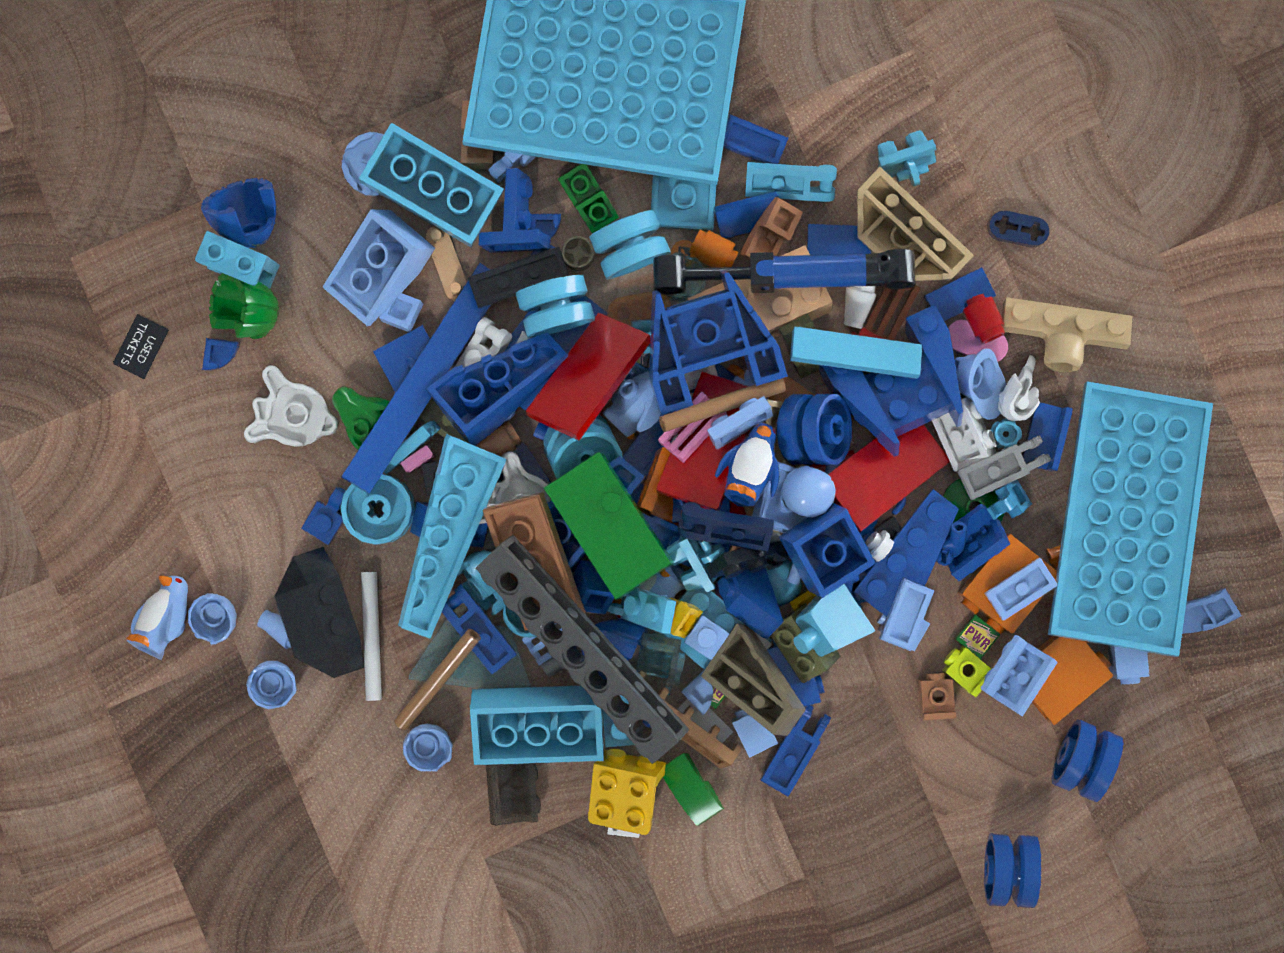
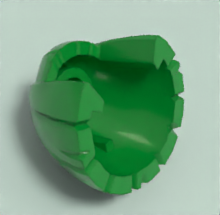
[209,273,279,339]

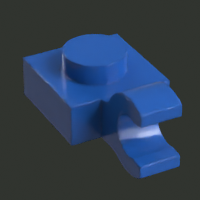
[301,487,346,545]

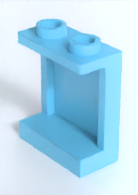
[195,231,280,289]

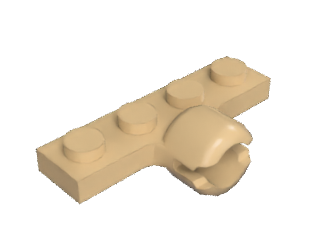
[1002,297,1133,373]

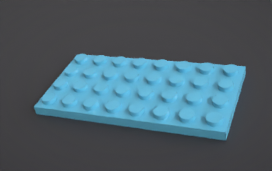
[1048,381,1213,657]

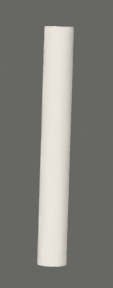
[361,572,382,701]

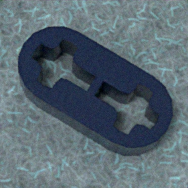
[987,211,1049,247]

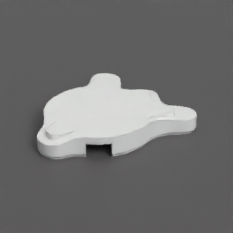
[244,365,338,447]
[479,451,551,524]

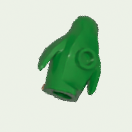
[332,386,389,450]

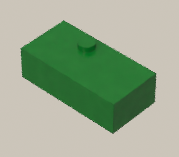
[544,452,674,600]

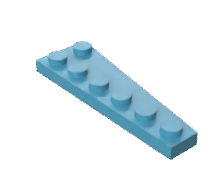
[398,434,507,639]

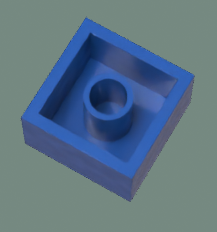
[779,503,876,598]

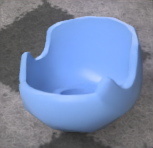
[781,466,836,518]
[188,593,237,645]
[246,661,297,709]
[403,723,453,772]

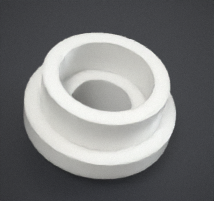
[865,530,894,561]

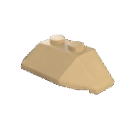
[857,167,974,281]

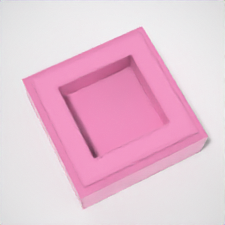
[400,445,436,473]

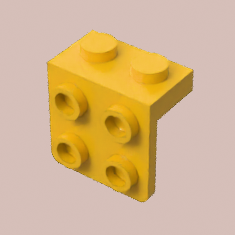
[588,749,666,835]

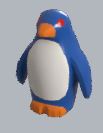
[715,423,780,507]

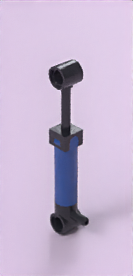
[653,249,916,295]

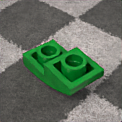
[557,164,619,234]
[663,753,724,826]

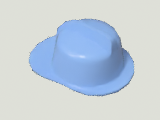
[955,348,1006,420]

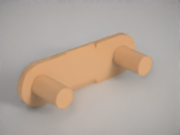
[426,226,467,301]

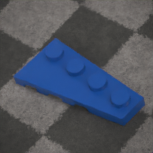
[853,489,959,617]

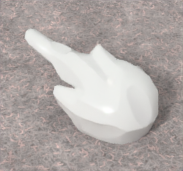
[998,355,1040,421]

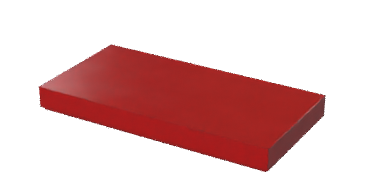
[526,312,651,441]
[656,371,750,511]
[828,425,950,532]

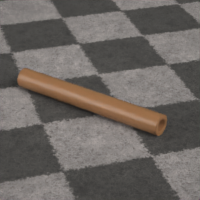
[659,378,786,432]
[394,629,481,730]

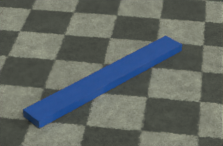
[341,263,491,494]

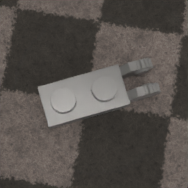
[957,436,1051,500]

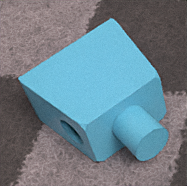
[793,584,875,657]

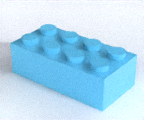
[359,123,504,248]
[470,686,604,765]

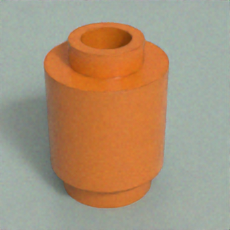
[689,229,739,267]

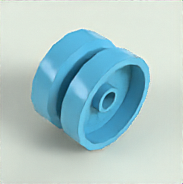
[589,210,671,280]
[516,275,595,338]
[544,414,622,479]
[341,474,416,545]

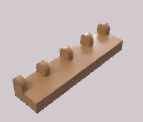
[623,670,743,769]

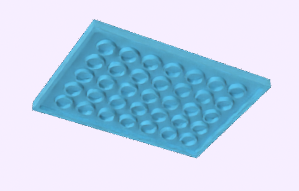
[462,0,746,185]

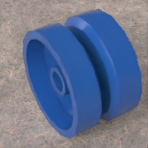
[777,394,852,465]
[1051,719,1124,802]
[984,833,1041,908]

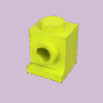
[942,646,991,697]

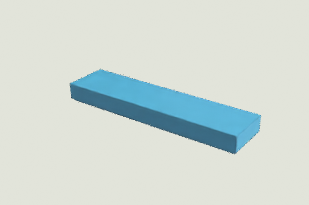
[790,326,922,379]

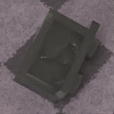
[486,763,541,826]

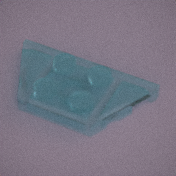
[408,619,531,689]

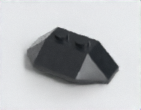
[274,547,364,678]

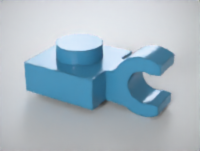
[987,480,1032,520]

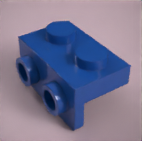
[946,504,1010,581]

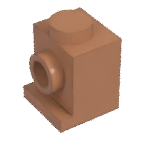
[918,672,956,720]

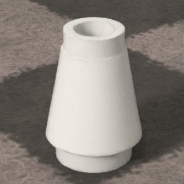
[844,286,877,329]

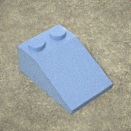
[323,209,435,326]

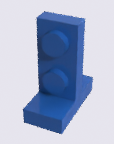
[478,168,551,253]

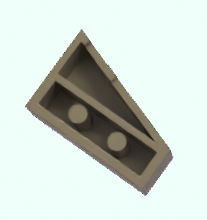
[701,623,806,736]

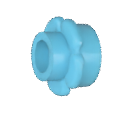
[991,418,1022,449]

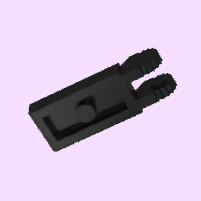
[707,540,790,579]

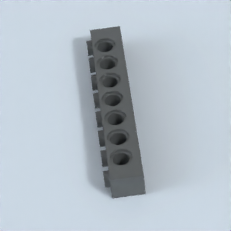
[475,535,690,764]

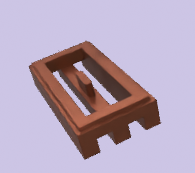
[864,285,920,340]

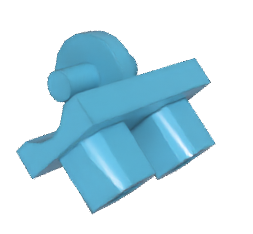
[878,130,936,186]
[667,536,725,592]

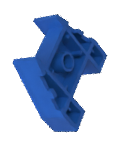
[649,270,788,415]
[819,305,963,457]

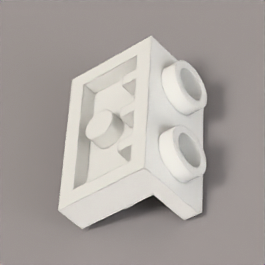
[932,397,997,472]

